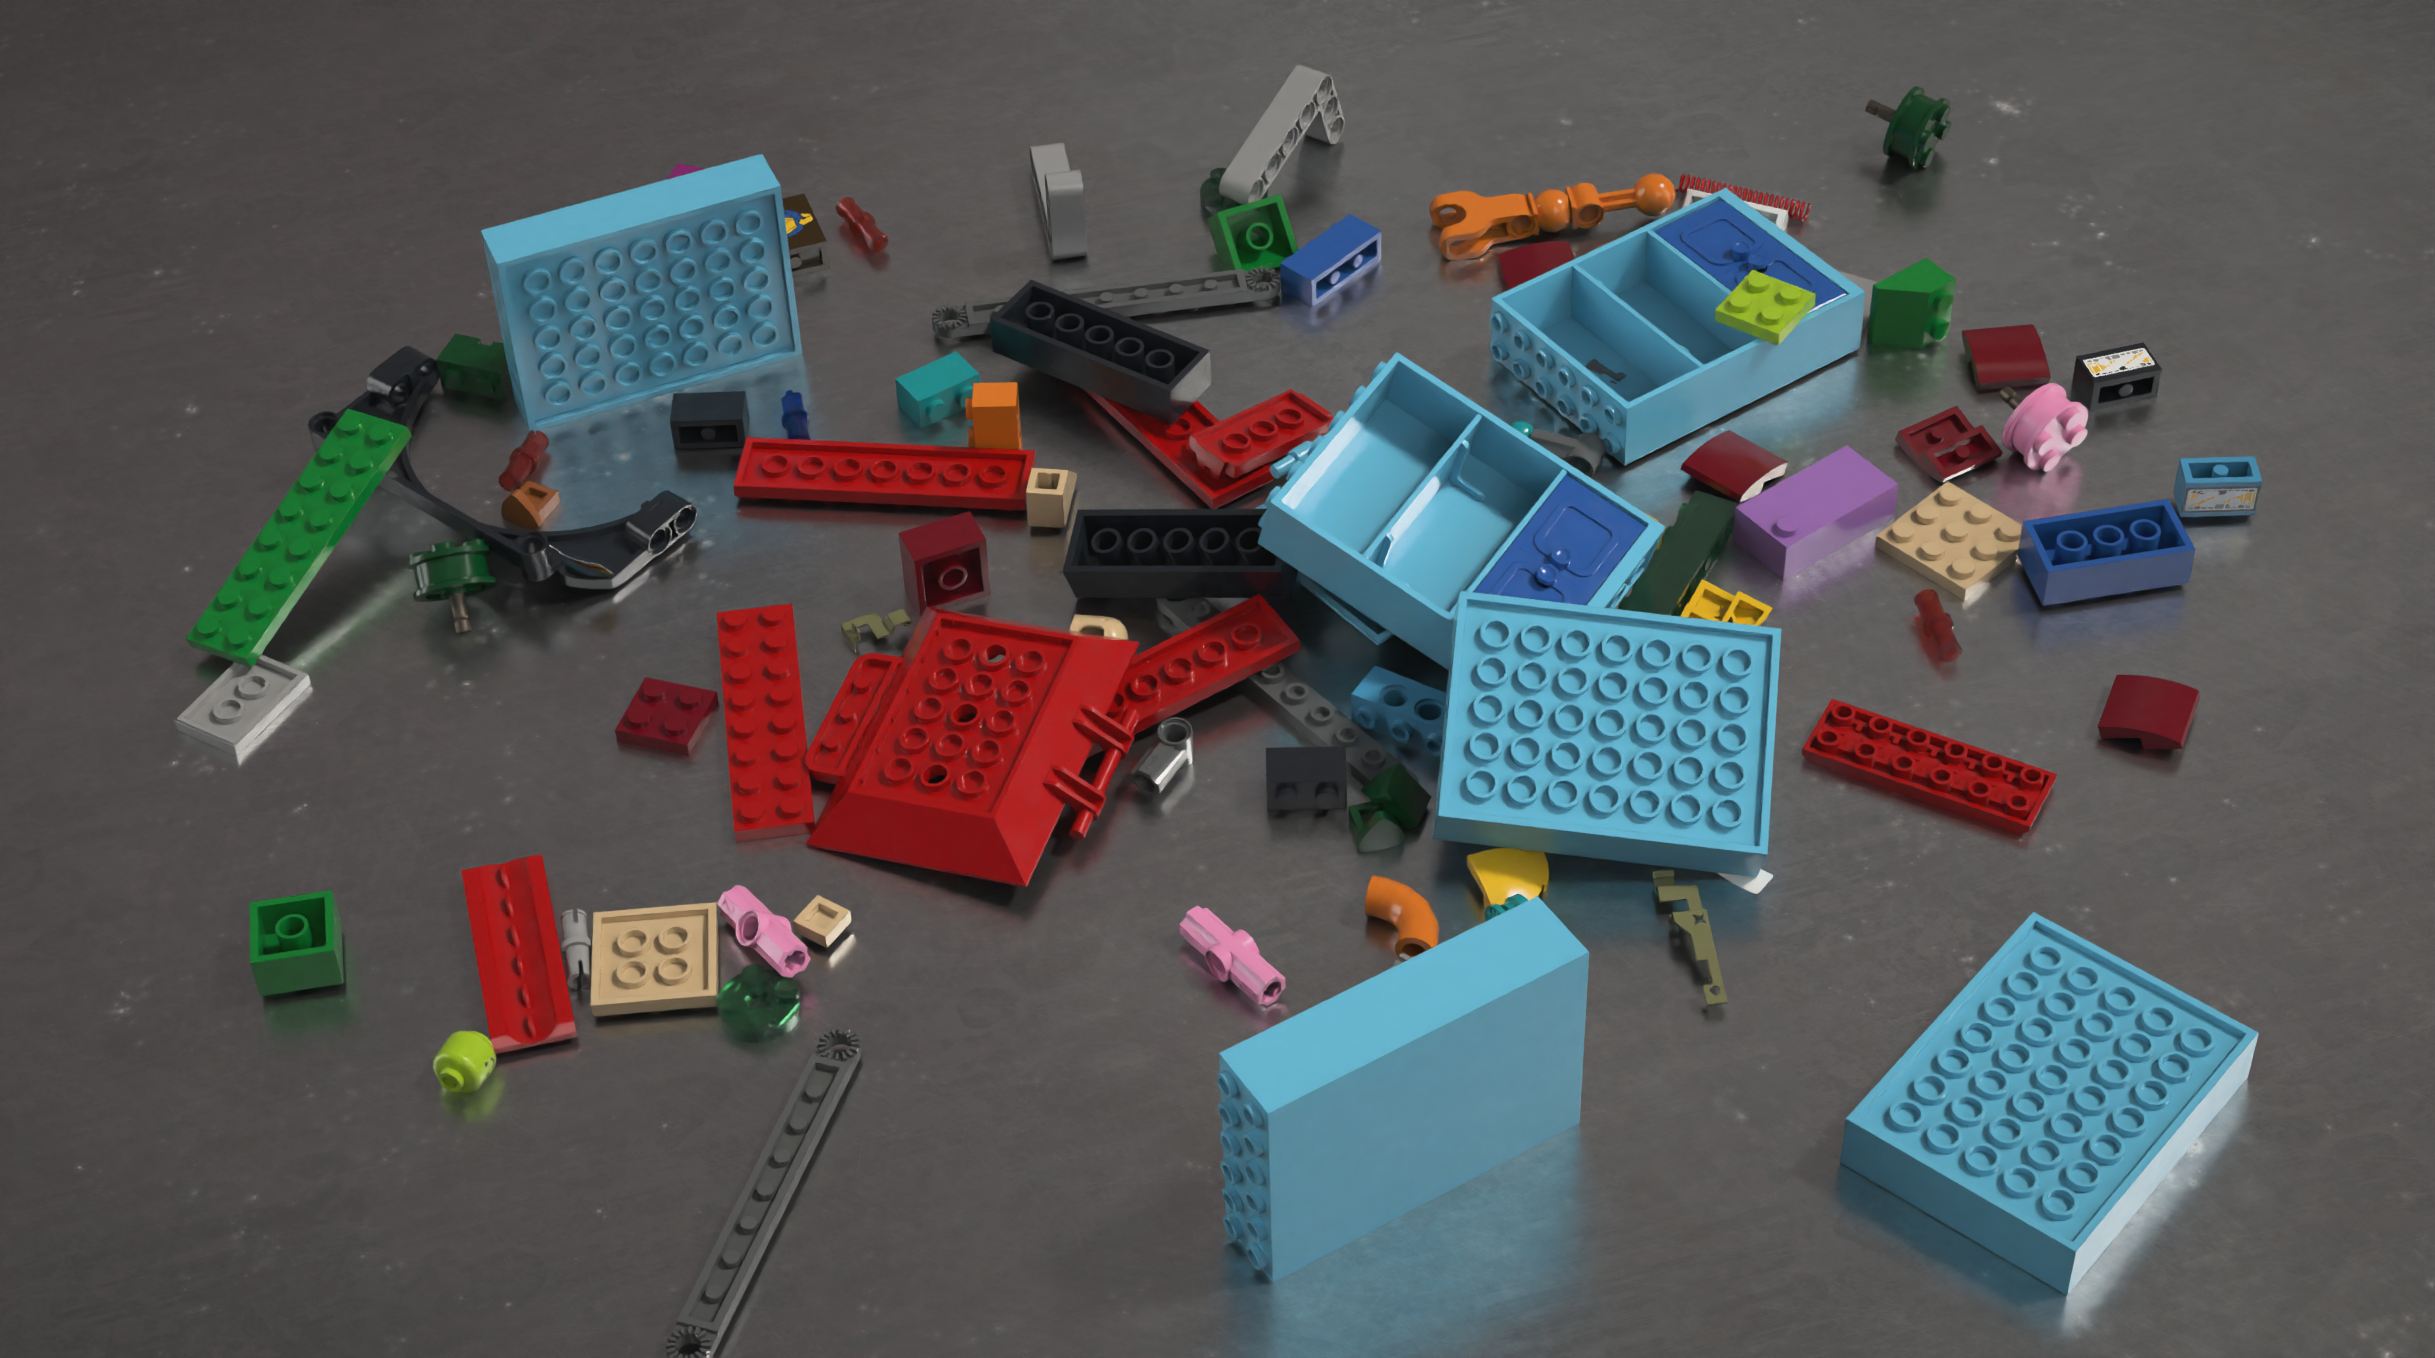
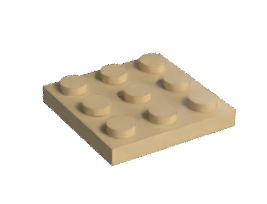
[1875,481,2022,601]
[590,902,718,1017]

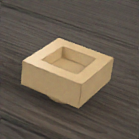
[793,895,852,948]

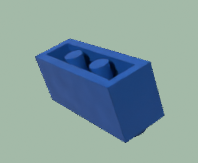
[1280,214,1381,308]

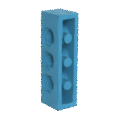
[1351,665,1446,757]

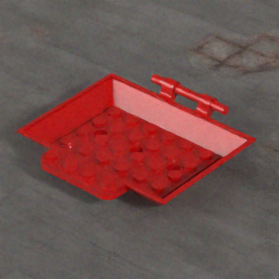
[805,607,1140,887]

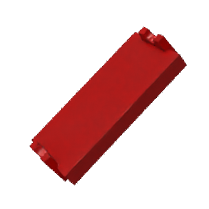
[1189,389,1333,480]

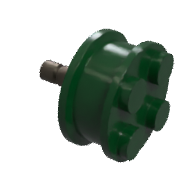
[1865,86,1952,169]
[406,539,497,634]

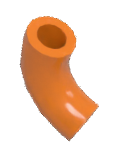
[1365,875,1439,958]

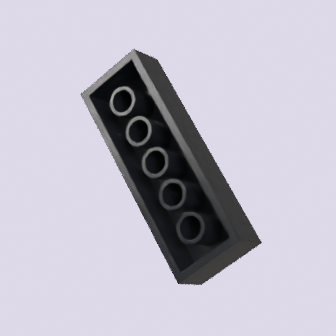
[990,280,1212,425]
[1063,509,1298,598]

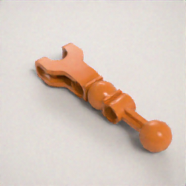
[1429,173,1676,261]

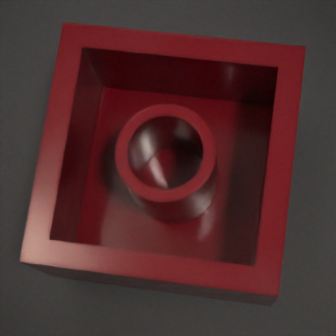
[898,511,991,617]

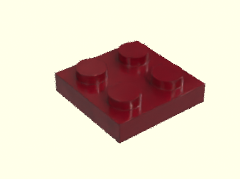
[615,677,719,756]

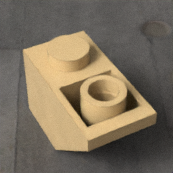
[1026,468,1077,528]

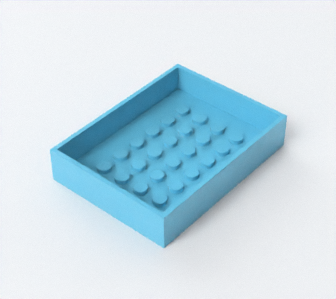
[481,154,803,433]
[1432,591,1781,877]
[1840,912,2259,1295]

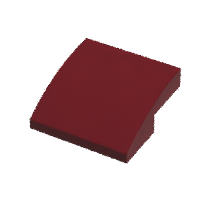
[1497,241,1575,290]
[1962,324,2051,390]
[1895,406,2003,483]
[1681,430,1788,502]
[2098,675,2200,749]

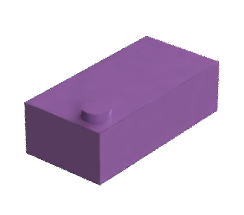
[1733,445,1899,581]

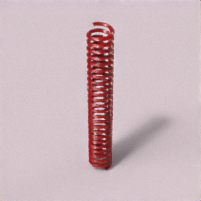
[1675,173,1811,222]

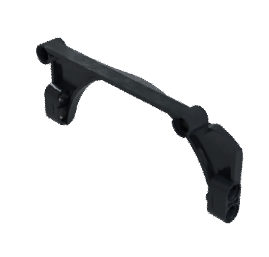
[308,346,698,589]

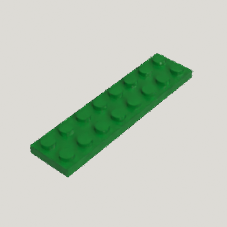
[185,408,412,668]

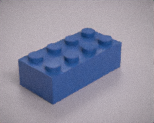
[2017,499,2196,606]

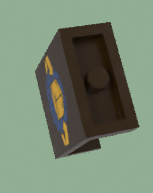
[782,193,830,277]

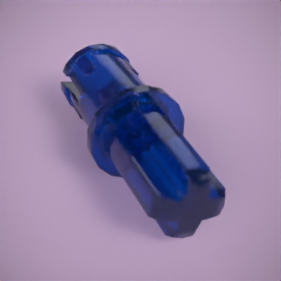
[781,390,811,440]

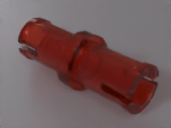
[836,197,889,253]
[498,430,549,492]
[1914,589,1962,662]

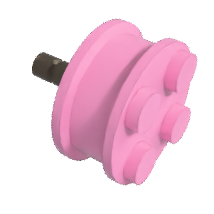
[1999,383,2088,472]

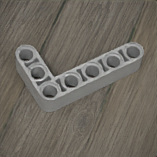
[1219,65,1345,205]
[1029,142,1088,260]

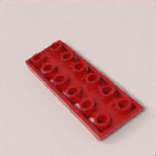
[1802,699,2057,834]
[461,854,577,1054]

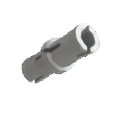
[560,909,592,990]

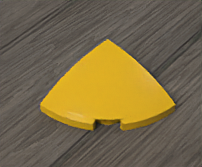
[1680,579,1773,626]
[1467,847,1549,908]

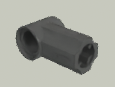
[1530,428,1606,478]
[1130,717,1194,797]

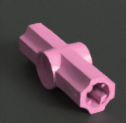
[717,885,811,978]
[1179,906,1286,1007]

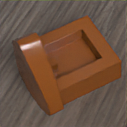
[501,481,560,530]

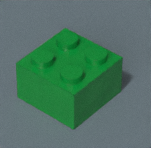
[249,890,344,996]

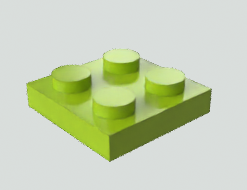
[1715,270,1816,345]

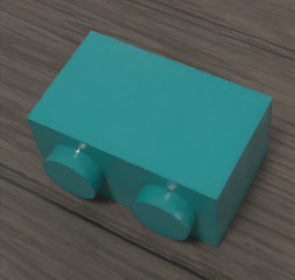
[895,351,980,429]

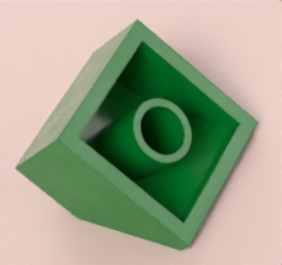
[1206,194,1298,271]
[1867,258,1956,348]

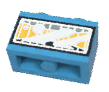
[2173,456,2262,517]

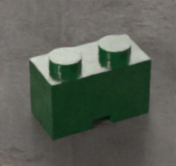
[436,333,513,401]

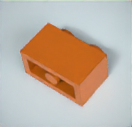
[966,382,1022,450]

